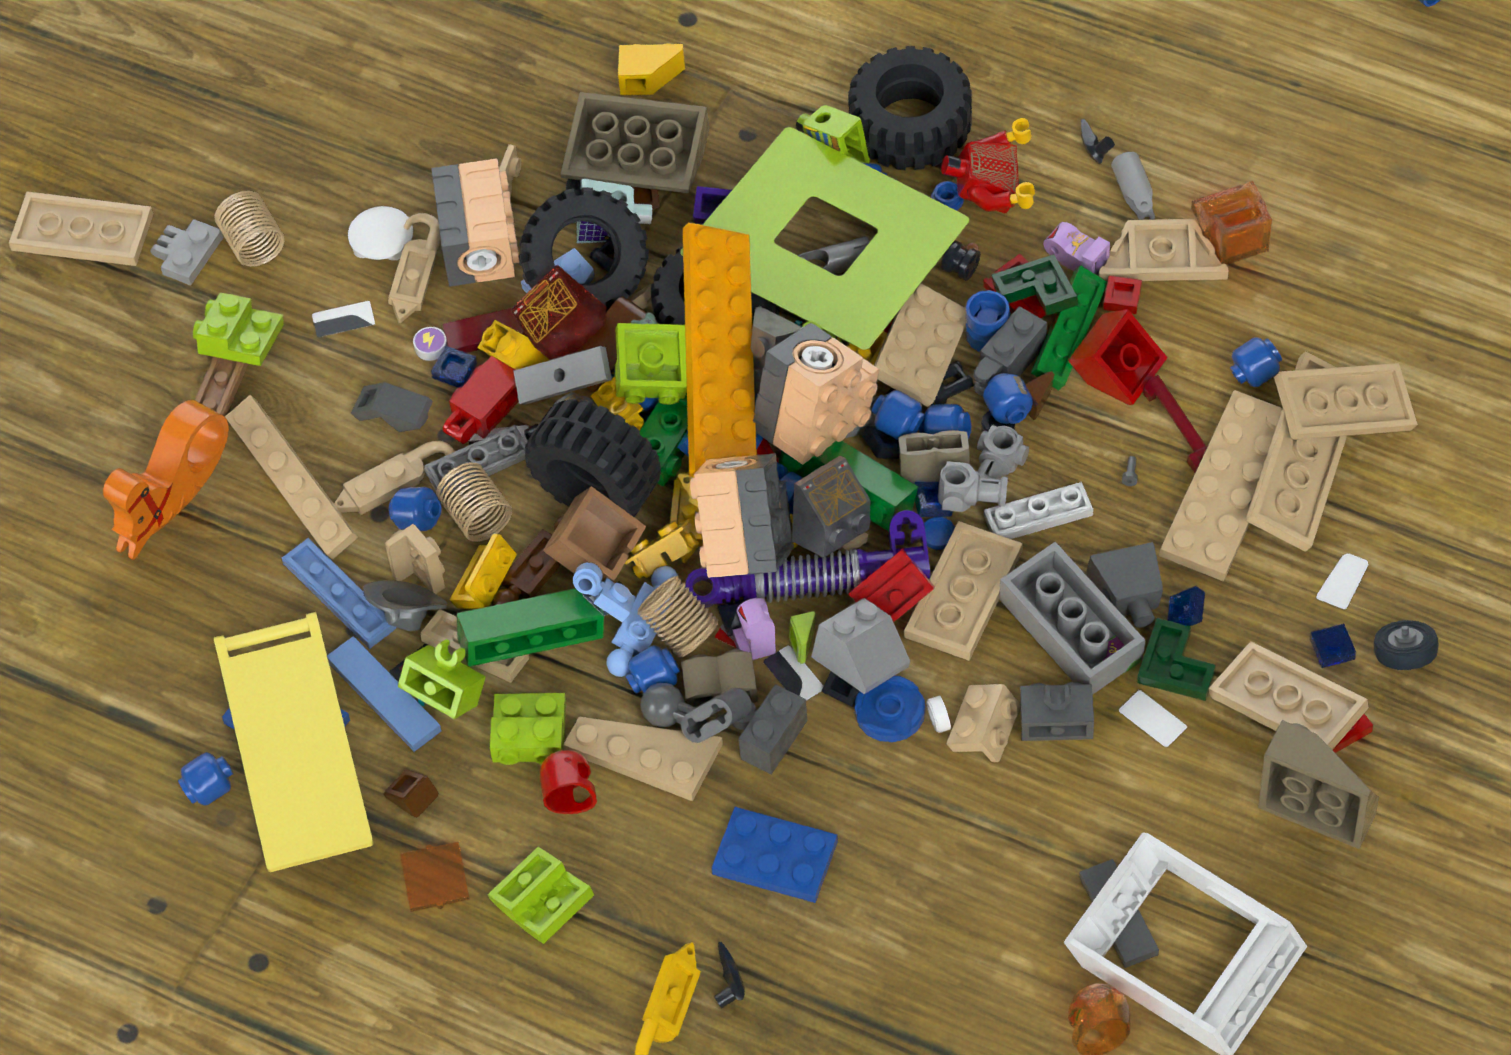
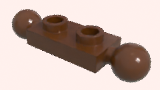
[492,515,564,606]

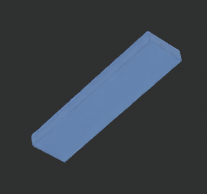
[282,538,396,649]
[327,636,441,752]

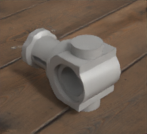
[977,425,1029,479]
[938,461,1008,512]

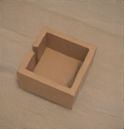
[543,486,646,582]

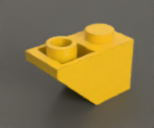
[618,43,685,95]
[477,320,554,370]

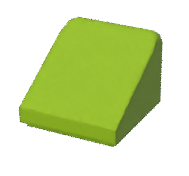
[789,611,816,664]

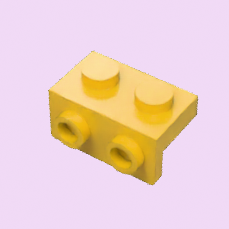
[450,534,517,609]

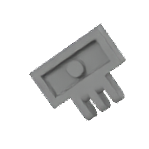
[150,219,224,285]

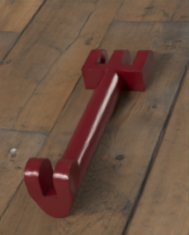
[1143,375,1208,473]

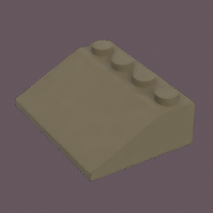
[560,92,710,193]

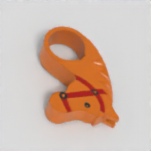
[103,400,229,560]

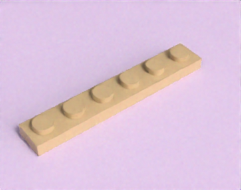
[225,395,358,560]

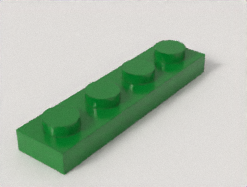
[1031,265,1108,391]

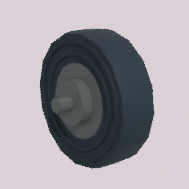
[1374,620,1439,670]

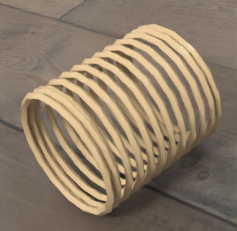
[214,191,285,267]
[436,462,512,542]
[638,576,718,657]

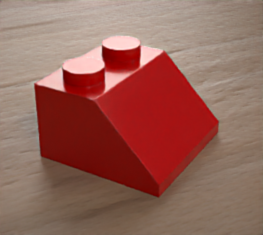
[1068,309,1168,405]

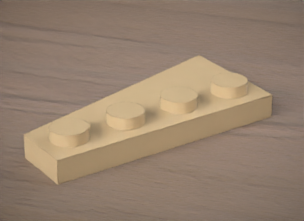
[563,717,723,801]

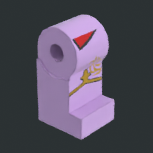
[1043,222,1110,275]
[733,598,776,660]

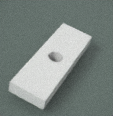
[984,482,1093,539]

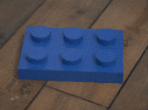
[712,807,838,903]

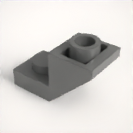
[351,382,433,432]

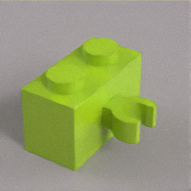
[398,639,486,719]

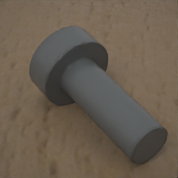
[1122,456,1138,486]

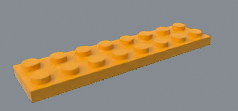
[683,222,757,477]

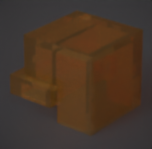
[1191,181,1272,265]

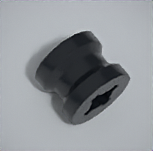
[941,240,981,281]

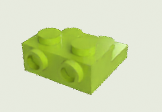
[193,293,284,366]
[615,323,687,405]
[490,693,566,765]

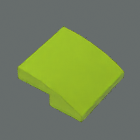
[488,847,594,944]

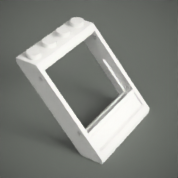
[1064,832,1307,1055]

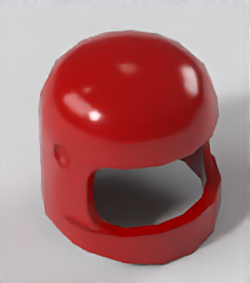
[540,750,597,814]

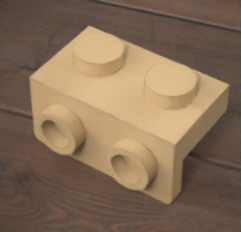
[385,524,445,594]
[946,684,1020,762]

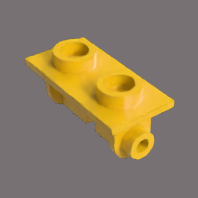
[591,377,644,431]
[625,520,698,579]

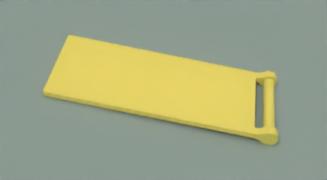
[213,612,373,872]

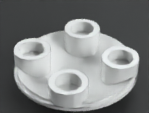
[348,206,413,261]

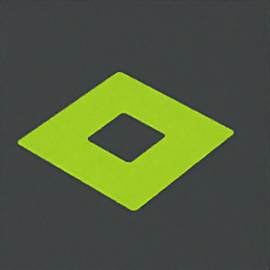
[680,127,969,350]

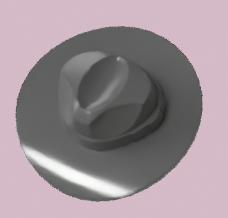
[363,580,448,631]

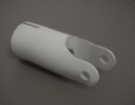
[1111,152,1155,220]
[798,236,869,275]

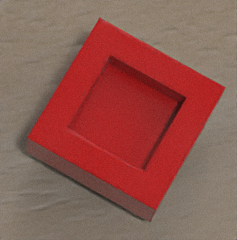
[1103,276,1142,314]

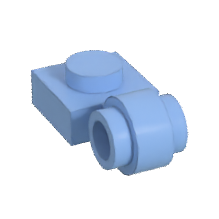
[573,563,635,623]

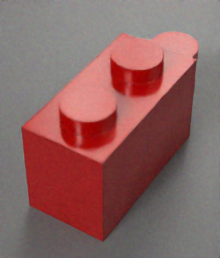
[443,356,519,444]

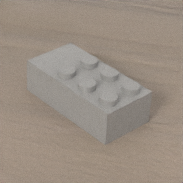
[999,542,1145,694]

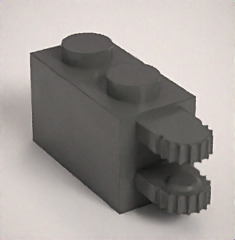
[974,306,1047,396]

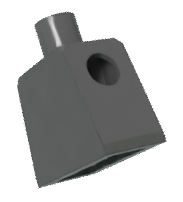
[1086,542,1163,628]

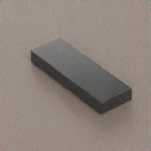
[1079,859,1159,968]

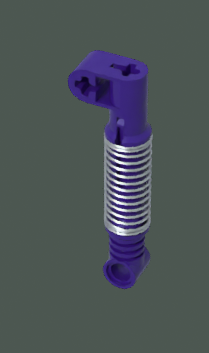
[685,510,930,608]

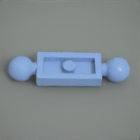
[606,566,678,677]

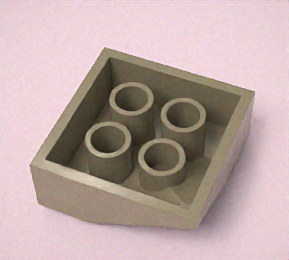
[1258,720,1379,849]

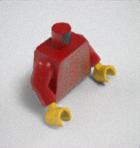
[941,118,1035,214]

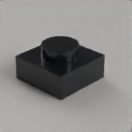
[862,426,899,459]

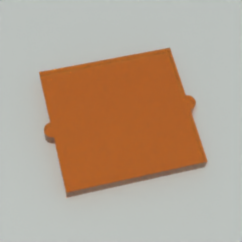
[400,842,470,912]

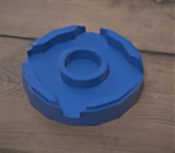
[854,676,925,742]

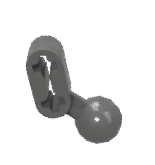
[640,683,752,743]

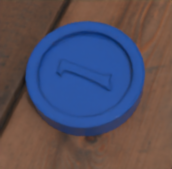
[924,517,955,550]

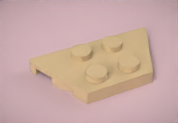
[1099,219,1228,282]

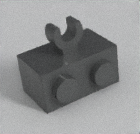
[1020,682,1094,741]
[733,684,808,775]

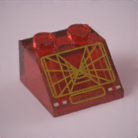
[511,265,606,360]

